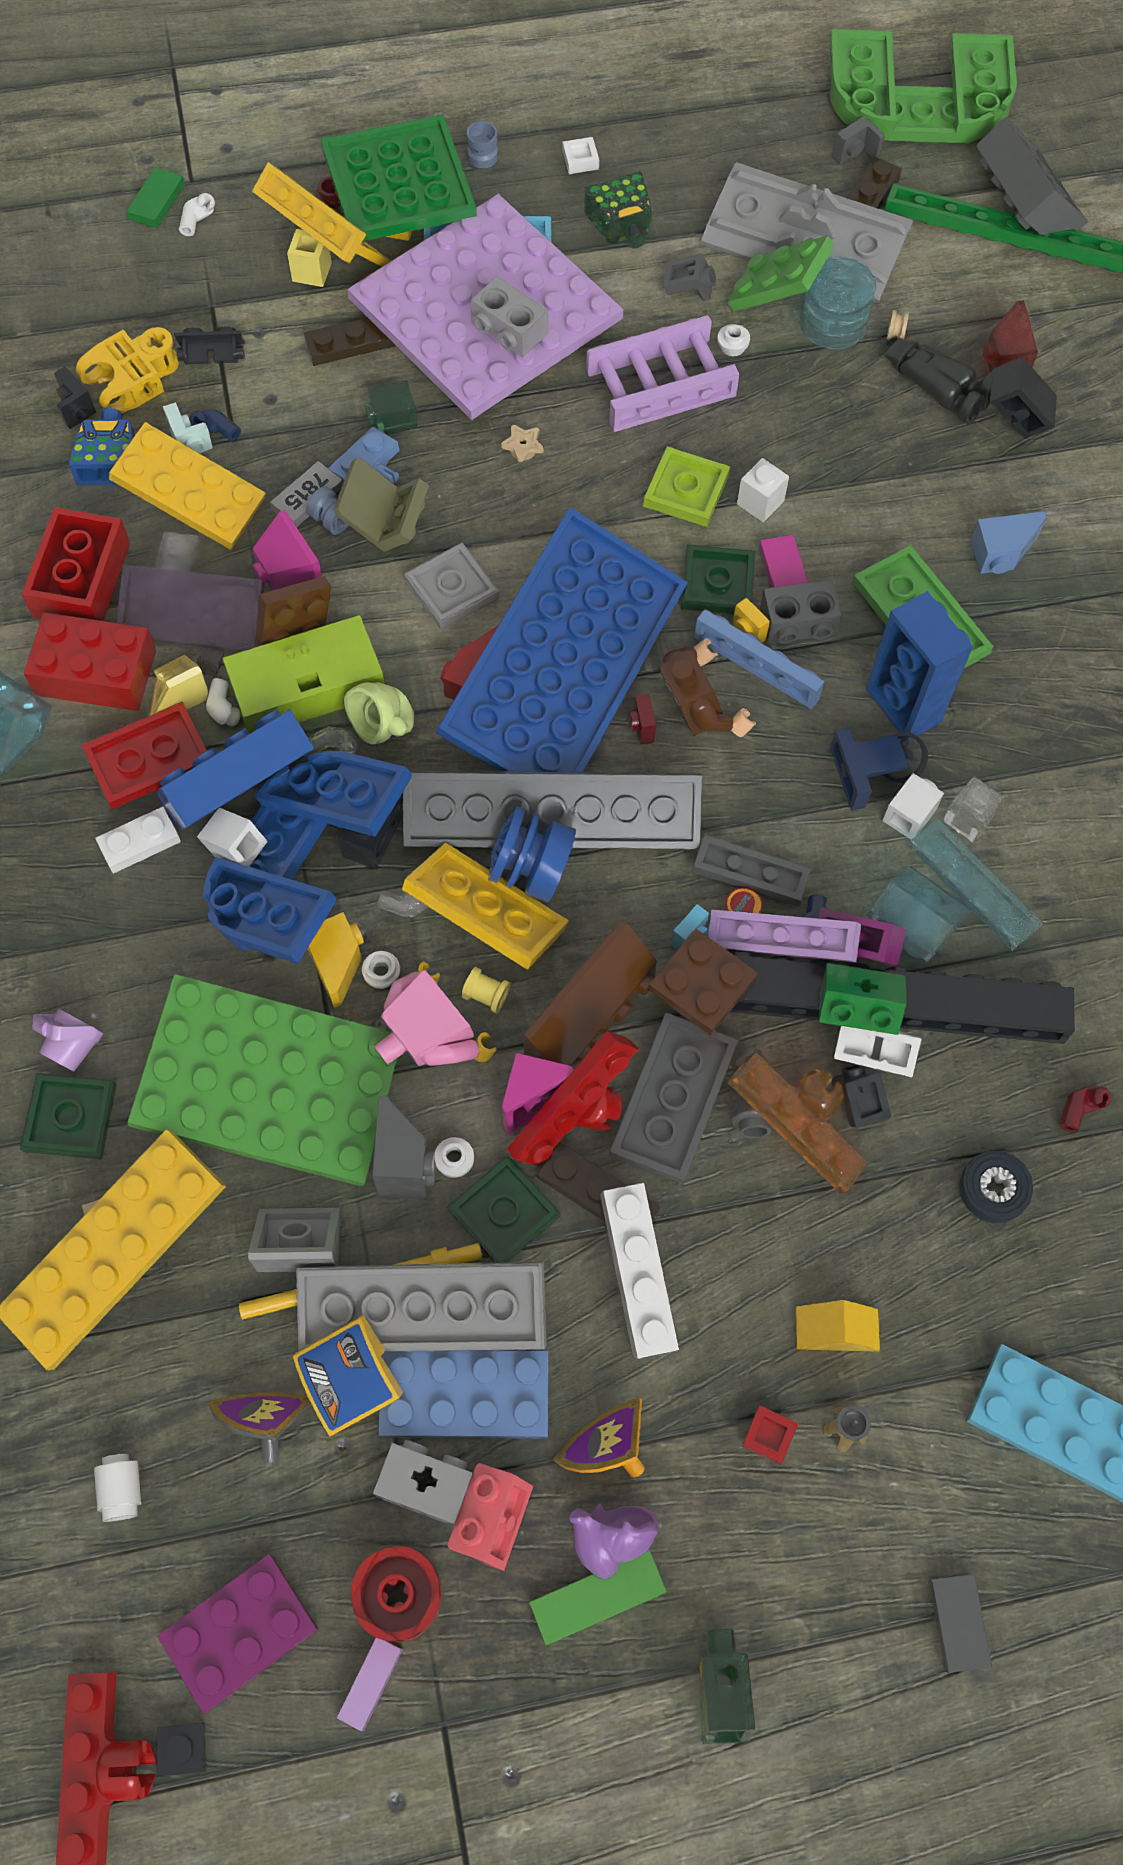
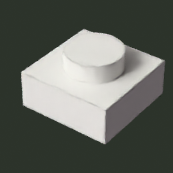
[562,137,599,174]

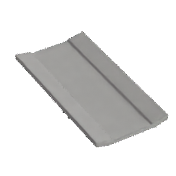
[701,162,913,304]

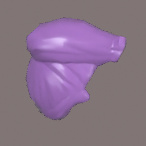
[569,1504,660,1580]

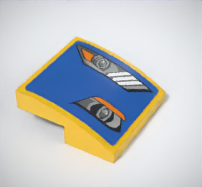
[293,1315,403,1437]

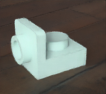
[163,402,212,454]

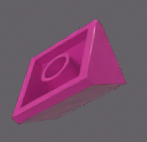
[502,1053,574,1136]

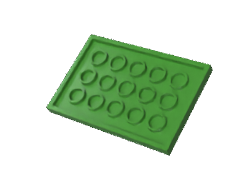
[128,974,397,1187]

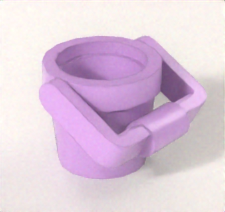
[32,1009,103,1072]

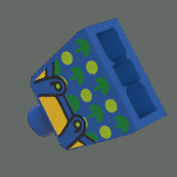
[69,408,135,486]

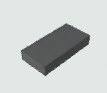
[929,1574,992,1673]

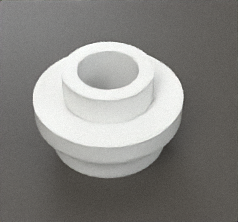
[717,324,750,356]
[362,951,400,989]
[434,1137,474,1178]

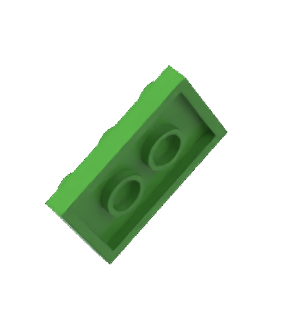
[727,235,834,312]

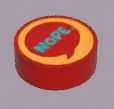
[724,887,763,914]

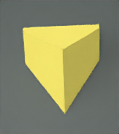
[149,655,209,716]

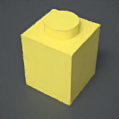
[287,229,332,287]

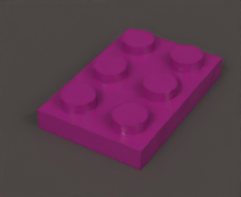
[157,1554,318,1714]

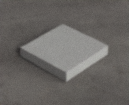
[404,542,499,630]

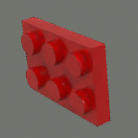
[81,702,207,810]

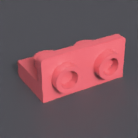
[448,1463,533,1571]

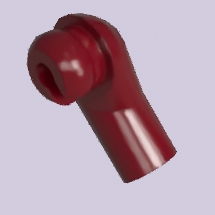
[1059,1085,1111,1133]

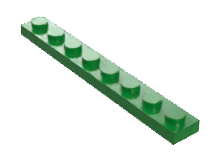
[884,183,1123,273]

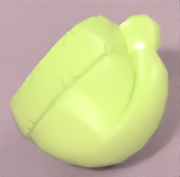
[344,682,414,745]

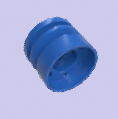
[488,806,576,903]

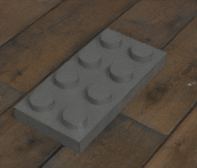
[609,1013,738,1185]

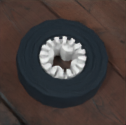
[959,1151,1034,1223]

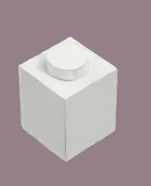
[737,458,789,523]
[883,773,944,841]
[197,808,268,867]

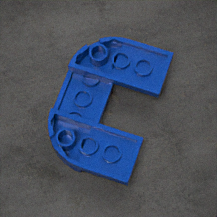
[203,751,412,964]

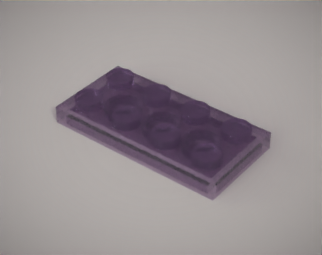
[116,565,265,651]

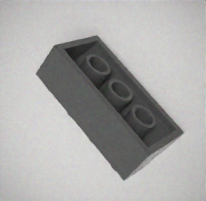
[976,117,1088,235]

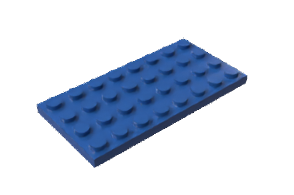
[435,507,688,772]

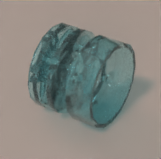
[800,257,877,349]

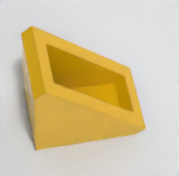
[795,1300,880,1352]

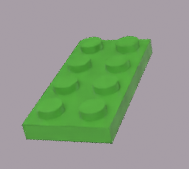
[852,545,994,668]

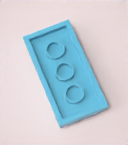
[966,1344,1123,1502]

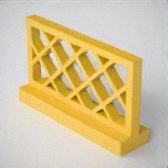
[252,162,391,267]

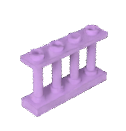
[586,315,739,432]

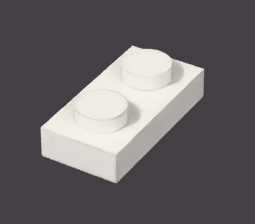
[95,807,181,874]

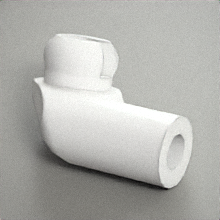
[179,193,215,236]
[206,678,241,727]

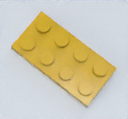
[109,422,266,550]
[402,843,569,970]

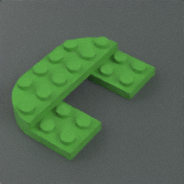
[830,29,1017,144]

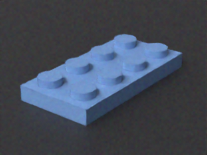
[378,1350,548,1439]

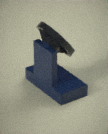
[830,728,928,810]

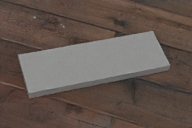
[296,1262,547,1351]

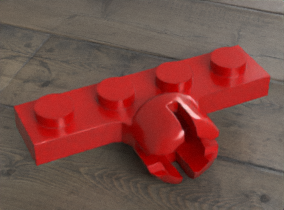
[507,1031,639,1166]
[56,1672,157,1865]

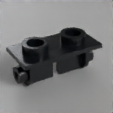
[174,327,245,364]

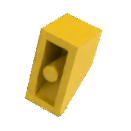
[307,912,364,1008]

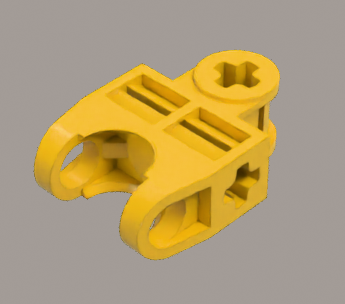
[76,327,179,413]

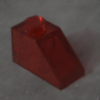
[983,300,1038,372]

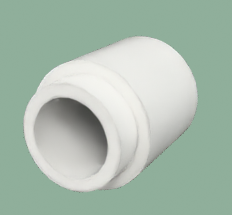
[94,1454,142,1522]

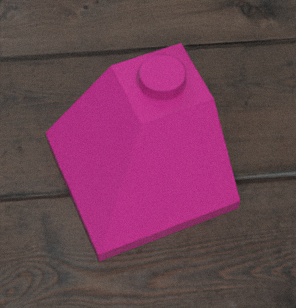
[252,510,322,591]

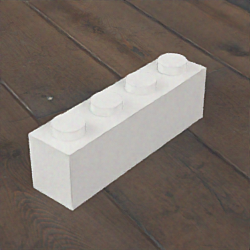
[600,1183,679,1359]

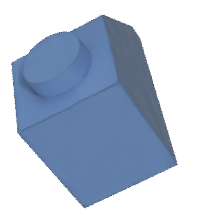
[970,511,1047,574]

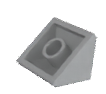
[248,1208,340,1272]

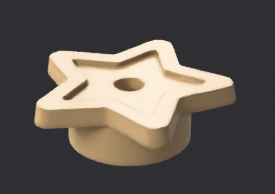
[501,425,544,462]

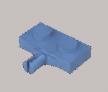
[328,427,400,484]

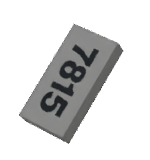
[270,461,343,527]

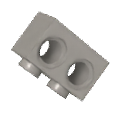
[471,276,548,358]

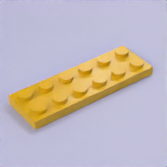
[0,1129,226,1370]

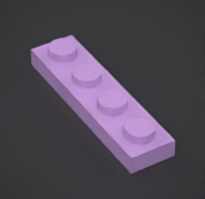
[708,910,861,963]

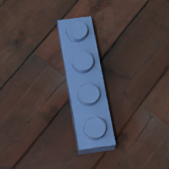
[694,609,825,709]

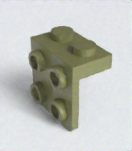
[334,458,429,552]

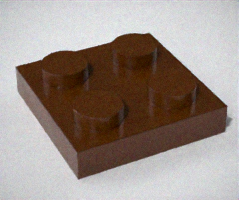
[255,576,331,647]
[648,928,758,1036]

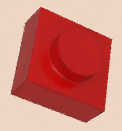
[741,1405,798,1465]

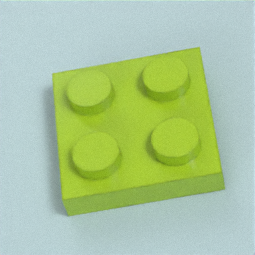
[643,446,730,527]

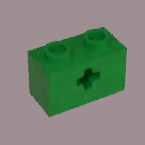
[819,963,907,1035]

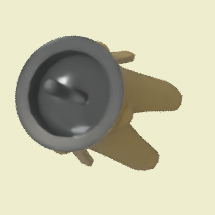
[823,1406,871,1452]

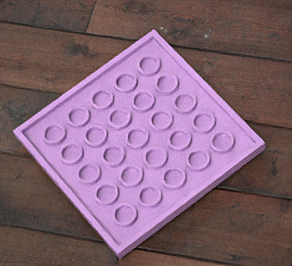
[347,194,623,420]

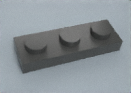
[692,835,812,907]

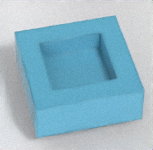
[671,904,709,950]

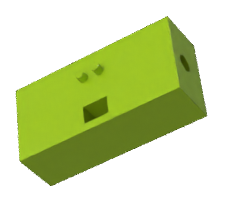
[223,615,384,734]

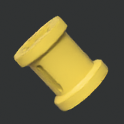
[461,967,511,1014]

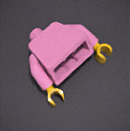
[374,962,497,1066]

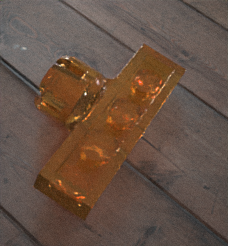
[728,1052,868,1194]

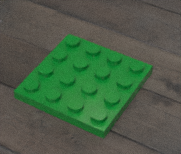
[320,114,477,241]

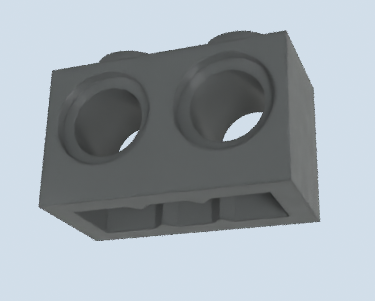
[760,580,842,644]

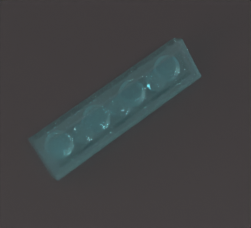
[909,819,1044,951]

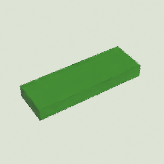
[529,1550,667,1646]

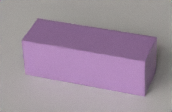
[337,1638,403,1731]

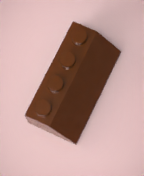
[524,920,657,1069]

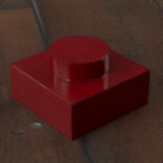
[628,694,656,745]

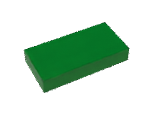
[126,167,185,229]

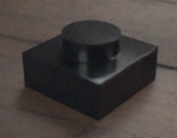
[157,1722,206,1777]

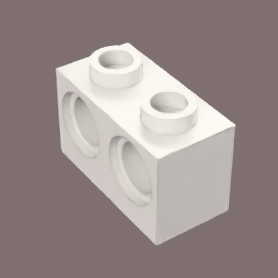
[834,1026,921,1077]

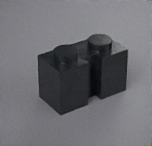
[990,357,1057,439]

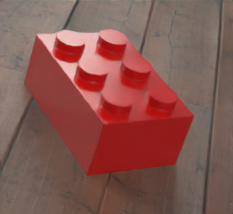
[21,507,130,621]
[23,612,156,711]

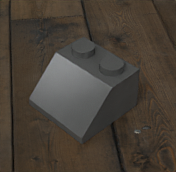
[372,1097,436,1199]

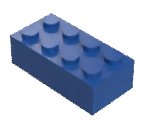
[865,591,973,740]
[156,709,314,831]

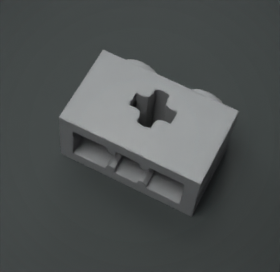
[373,1440,473,1527]

